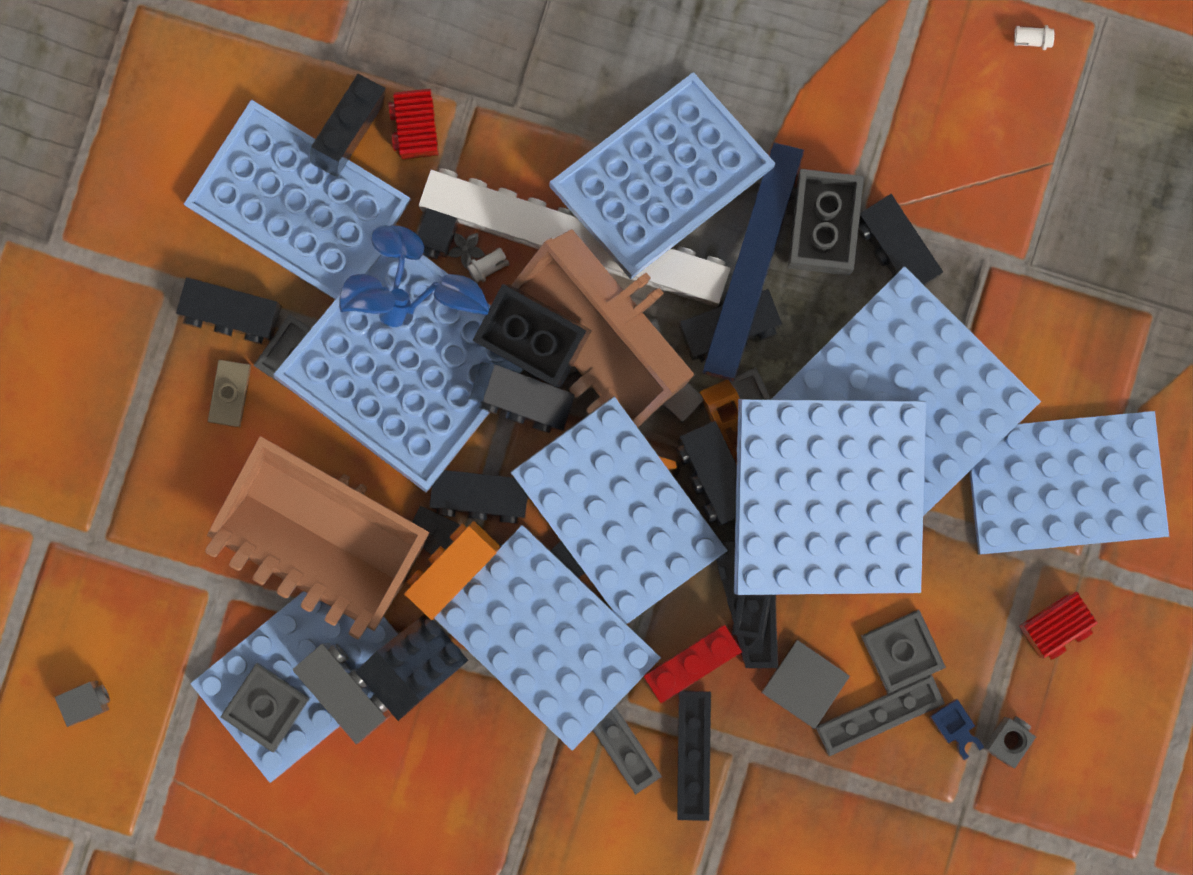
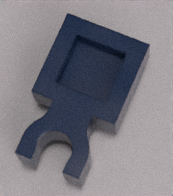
[929,699,984,760]

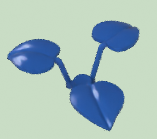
[339,225,489,327]

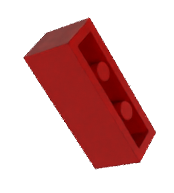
[643,625,742,704]

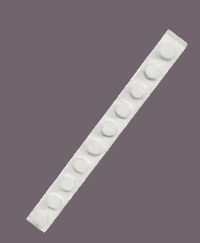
[419,168,730,308]

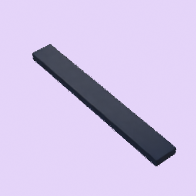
[703,142,804,382]

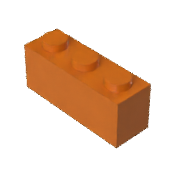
[404,521,501,620]

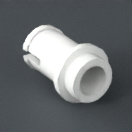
[1014,25,1055,50]
[467,247,509,283]

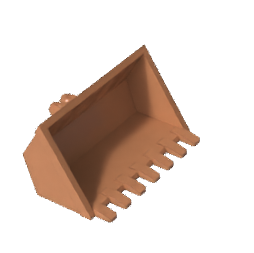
[512,229,695,428]
[205,436,429,639]

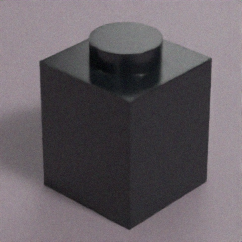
[418,208,459,260]

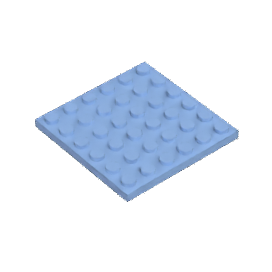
[274,250,524,493]
[772,266,1041,516]
[734,399,926,595]

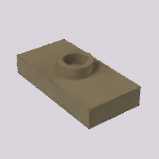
[208,360,251,427]

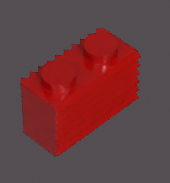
[388,89,439,160]
[1019,591,1098,660]

